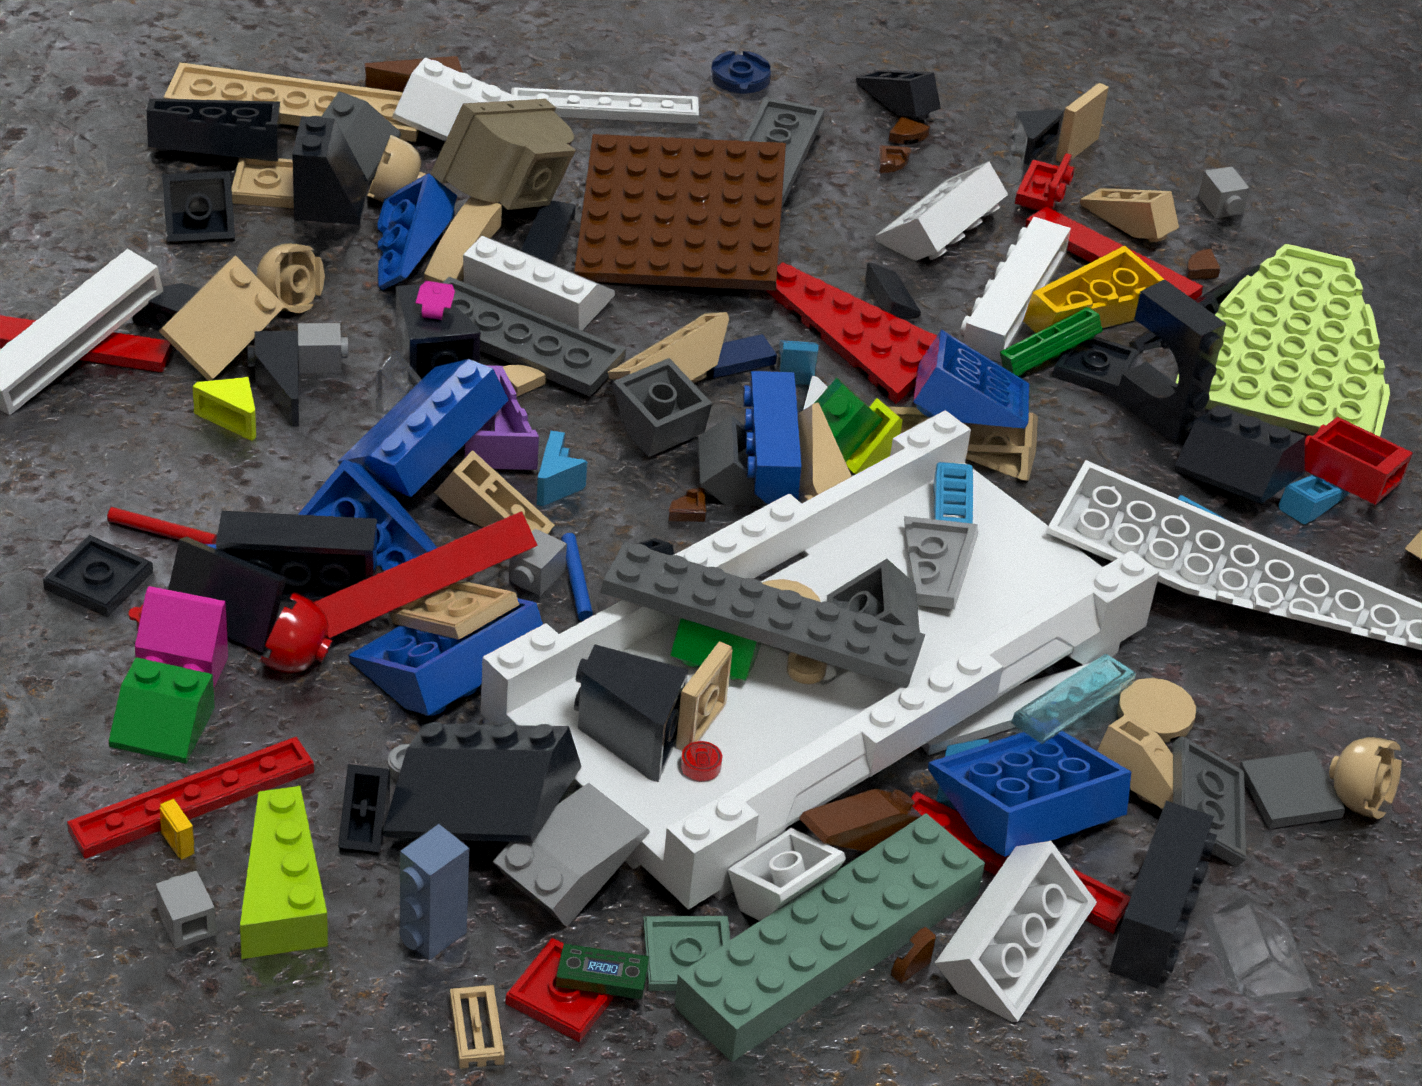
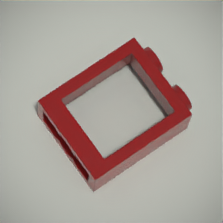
[1305,417,1413,505]

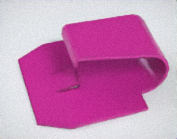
[415,281,455,320]

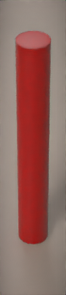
[107,507,217,544]

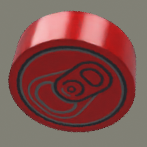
[681,741,723,781]

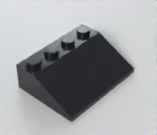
[383,722,582,842]

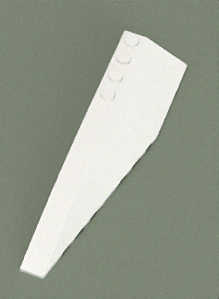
[1046,460,1422,650]

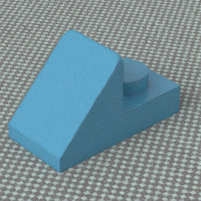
[779,340,819,385]
[536,431,587,506]

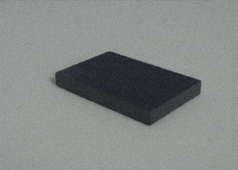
[168,537,286,652]

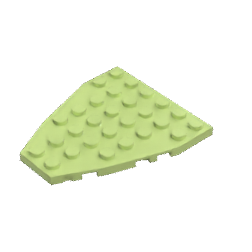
[1176,244,1390,437]

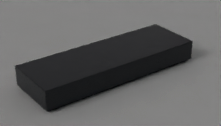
[521,200,576,265]

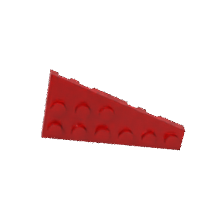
[765,262,937,404]

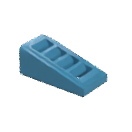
[933,462,973,524]
[1279,475,1350,524]

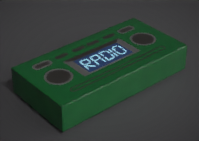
[556,944,649,1000]

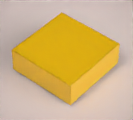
[160,799,195,859]

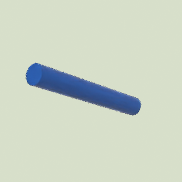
[561,533,593,621]

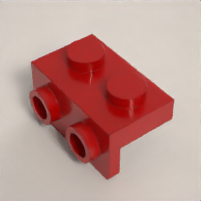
[1015,153,1075,210]

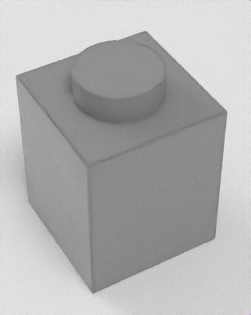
[1198,167,1250,218]
[298,323,348,373]
[509,528,567,596]
[155,871,216,948]

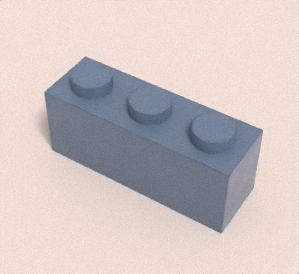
[399,824,469,960]

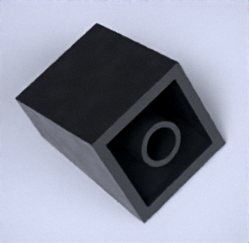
[292,116,368,225]
[396,284,481,392]
[574,644,689,782]

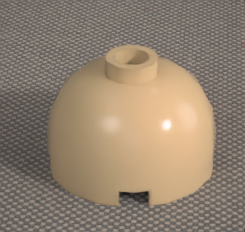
[367,135,425,202]
[256,243,325,313]
[1329,737,1402,819]

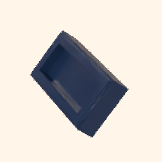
[708,334,777,378]

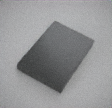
[1173,736,1246,867]

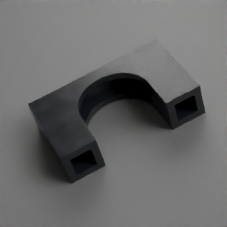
[1116,279,1226,445]

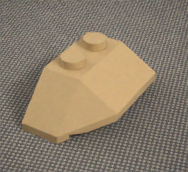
[607,312,729,383]

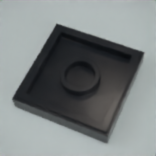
[1052,336,1140,398]
[43,535,153,617]

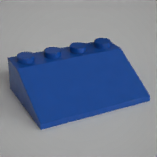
[913,330,1029,429]
[338,359,509,497]
[348,598,543,716]
[928,724,1132,857]

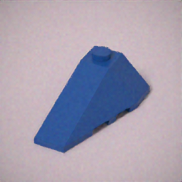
[378,173,457,290]
[298,460,437,571]

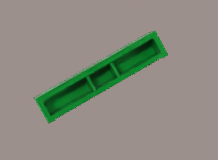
[999,307,1103,376]

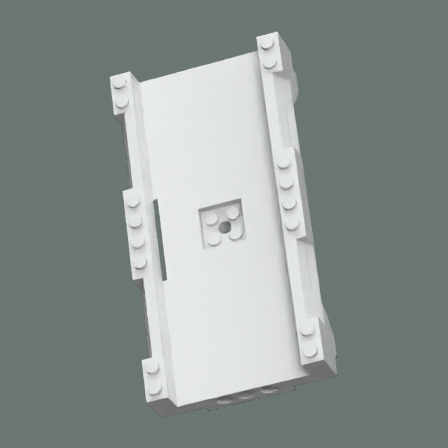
[481,410,1160,910]

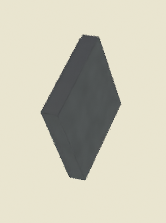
[1239,751,1345,829]

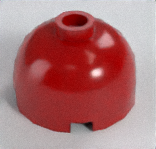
[260,592,332,674]

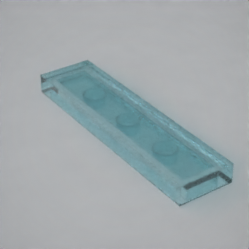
[1011,654,1136,744]

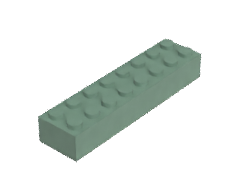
[674,813,985,1062]

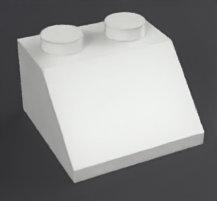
[728,828,846,921]

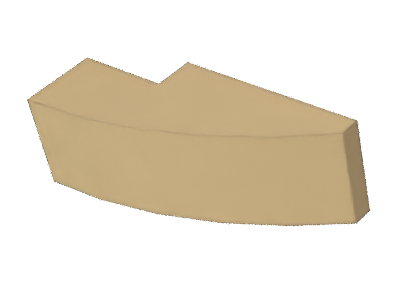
[424,196,502,283]

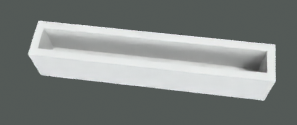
[960,217,1071,362]
[0,249,163,416]

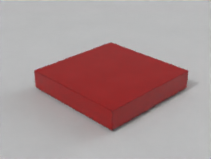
[505,938,615,1042]

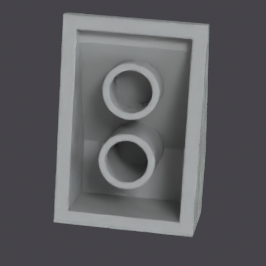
[493,783,650,927]

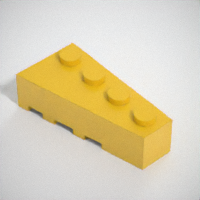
[1023,246,1164,333]

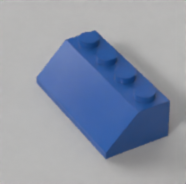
[743,371,802,504]

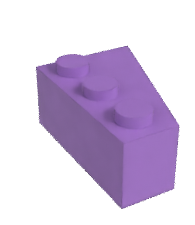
[465,365,539,470]

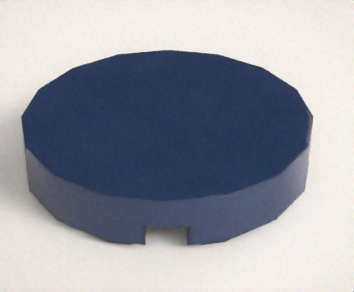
[710,51,771,94]

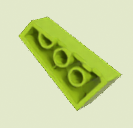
[240,786,328,959]

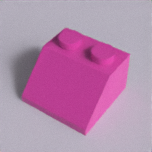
[135,586,228,687]

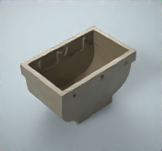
[430,99,576,210]

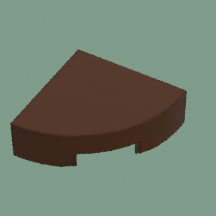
[888,117,930,144]
[878,145,911,173]
[1186,249,1221,279]
[669,488,706,522]
[891,927,936,984]

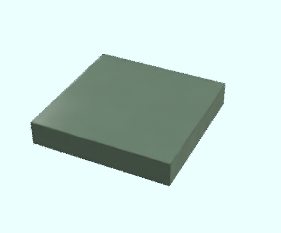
[643,916,730,991]

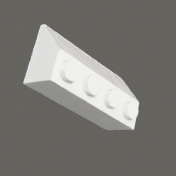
[393,57,527,141]
[874,162,1008,261]
[463,236,615,330]
[935,841,1097,1022]

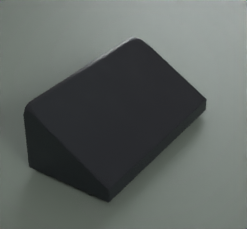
[865,263,921,319]

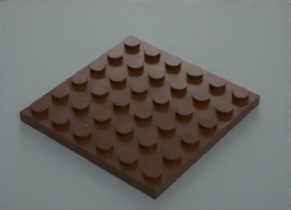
[574,134,786,291]

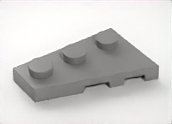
[904,516,978,609]

